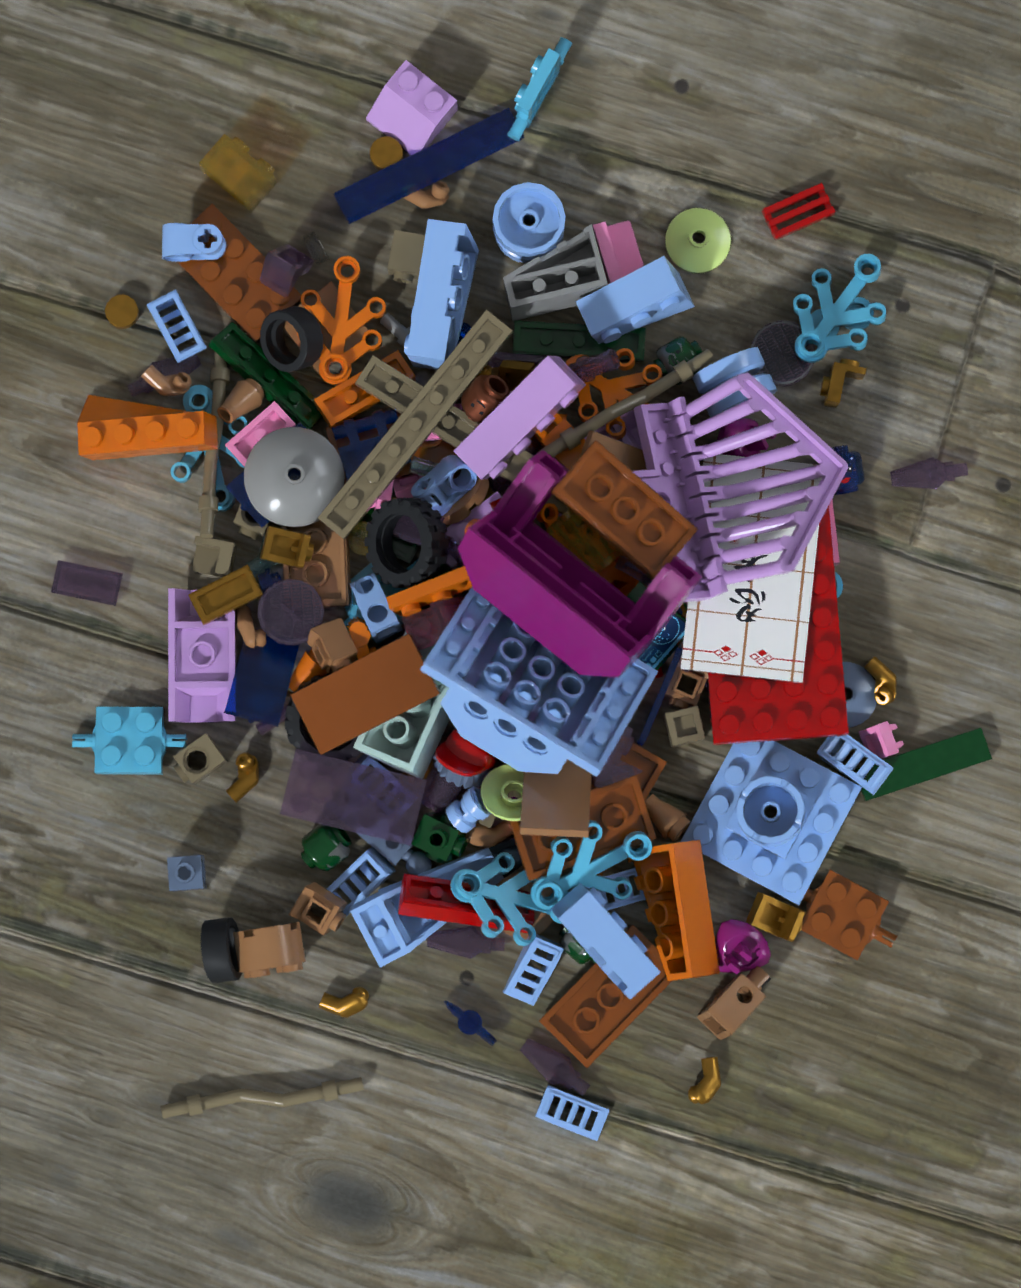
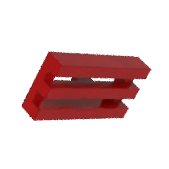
[762,183,836,241]

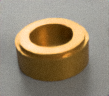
[370,136,403,171]
[105,294,139,329]

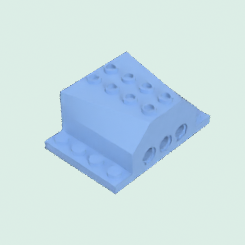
[420,587,658,777]

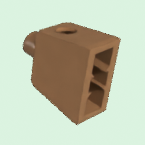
[697,966,771,1040]

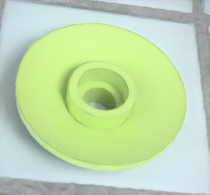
[665,208,731,273]
[481,764,524,821]

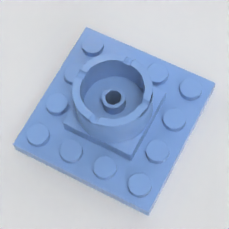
[681,741,862,906]

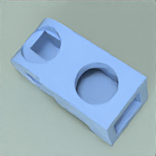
[349,572,403,643]

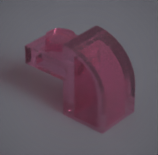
[402,597,464,650]

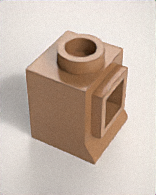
[307,618,358,675]
[664,656,708,709]
[289,882,347,936]

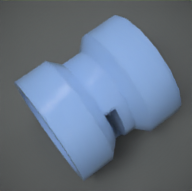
[446,787,491,833]

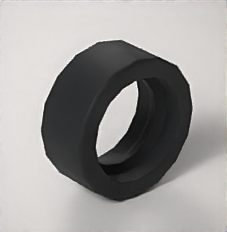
[260,306,323,372]
[200,917,242,983]

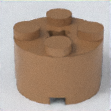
[233,922,306,978]

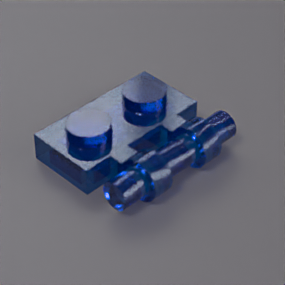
[332,409,411,480]

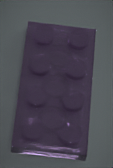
[280,749,427,846]

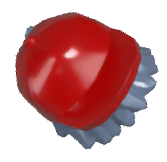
[433,728,498,789]

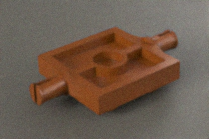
[801,869,898,961]

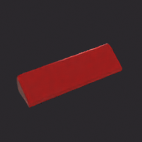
[398,873,535,933]

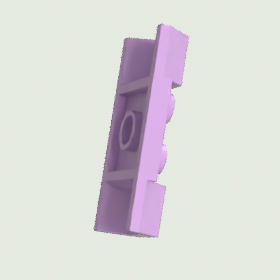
[168,588,236,723]

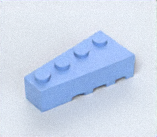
[404,219,479,370]

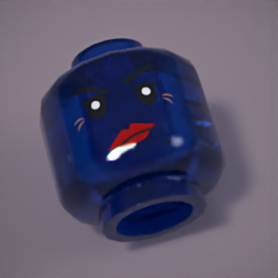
[831,445,865,495]

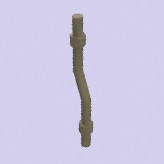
[539,349,715,457]
[198,352,230,538]
[161,1077,364,1119]

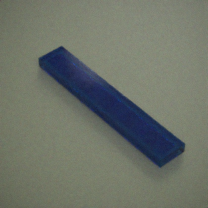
[333,108,524,224]

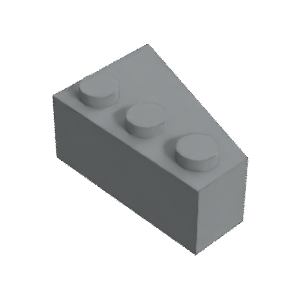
[503,224,608,321]

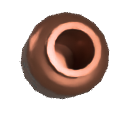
[461,375,510,423]

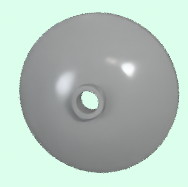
[244,427,344,527]

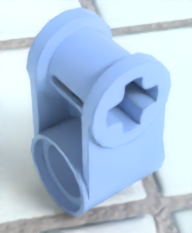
[162,223,227,262]
[411,455,477,516]

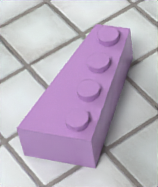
[454,356,586,480]

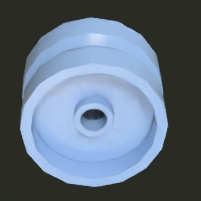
[493,182,566,263]
[693,347,777,418]

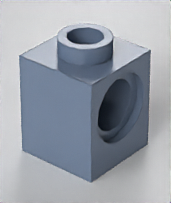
[167,855,207,892]

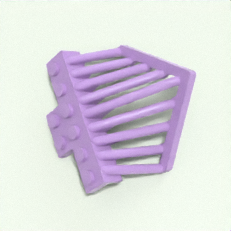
[632,373,848,602]

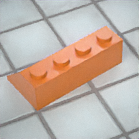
[77,395,218,461]
[627,840,720,981]

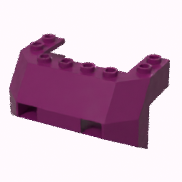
[458,450,702,677]

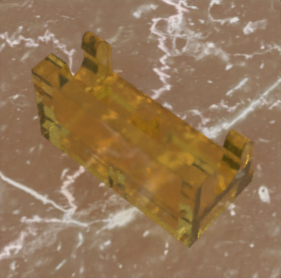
[545,509,622,574]

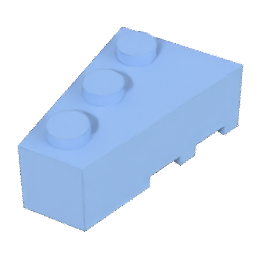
[575,256,695,344]
[550,883,661,999]

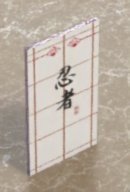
[680,454,822,684]

